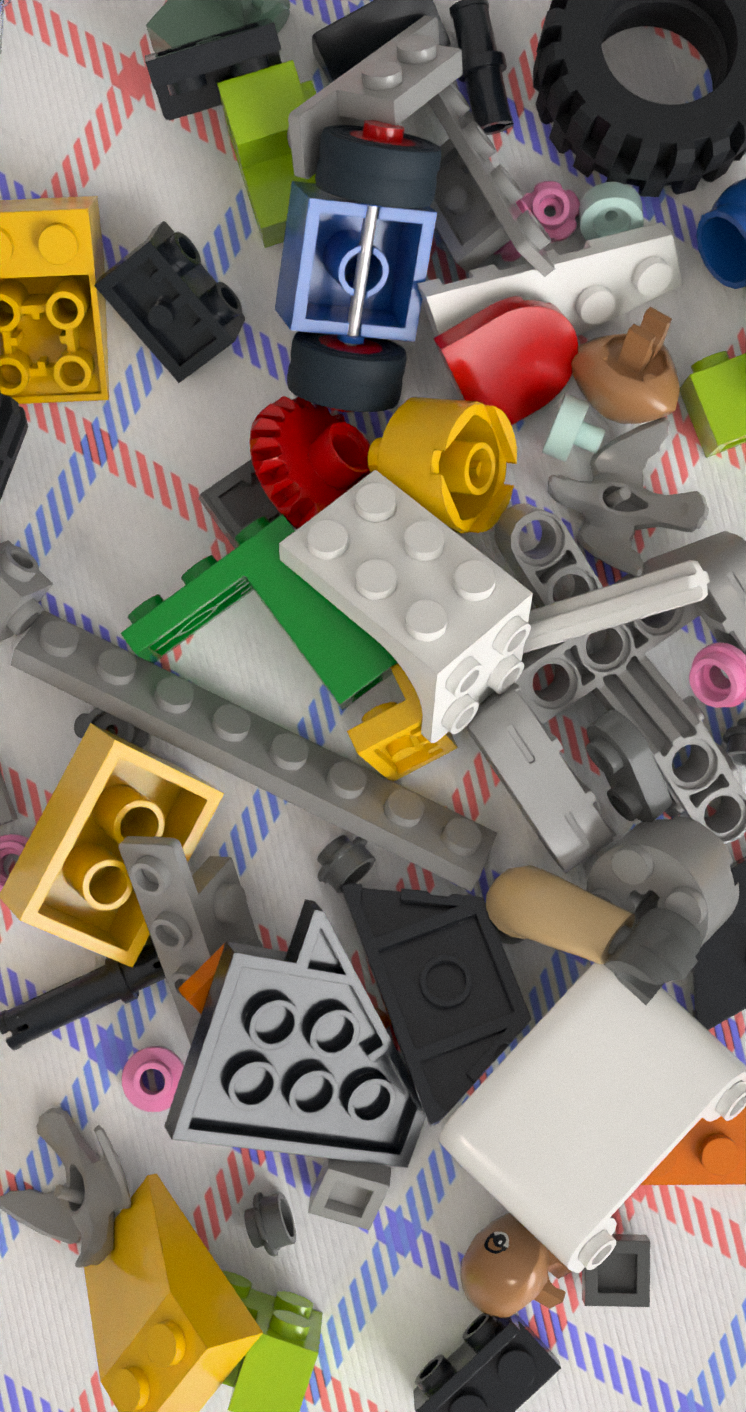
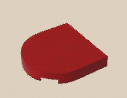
[433,296,578,426]

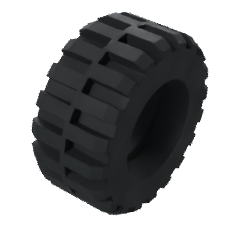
[533,0,746,197]

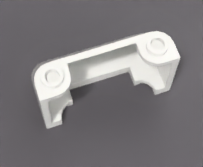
[439,962,746,1274]

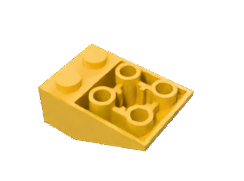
[0,196,109,404]

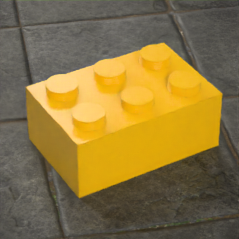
[0,723,224,968]

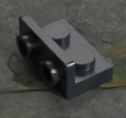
[145,18,282,121]
[94,221,245,383]
[413,1313,561,1412]

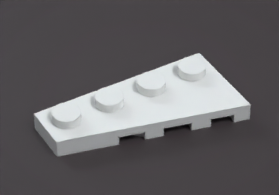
[417,222,683,393]

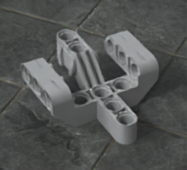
[465,504,746,874]

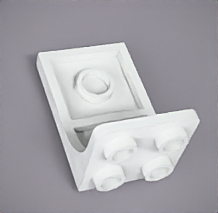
[279,470,533,743]

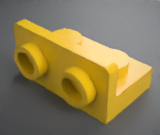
[347,664,458,782]

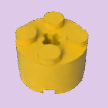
[368,397,517,533]

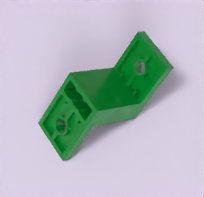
[120,514,398,711]

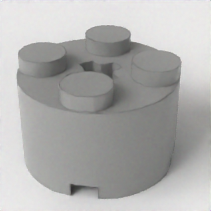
[586,816,739,948]

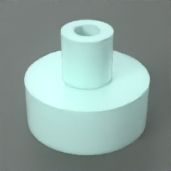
[579,182,644,241]
[542,393,606,462]

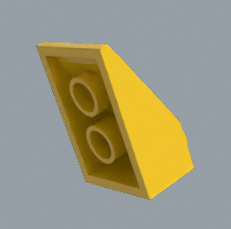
[84,1174,263,1412]

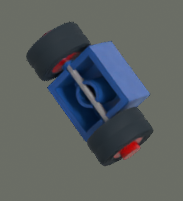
[275,120,441,412]

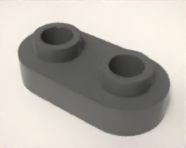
[586,709,672,822]

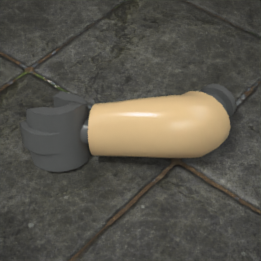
[486,865,702,1005]

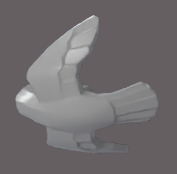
[548,417,709,577]
[0,1108,131,1268]

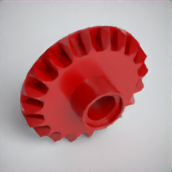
[249,396,371,529]

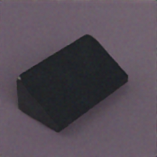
[312,0,451,83]

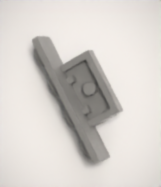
[287,16,463,179]
[428,82,556,277]
[119,836,263,1045]

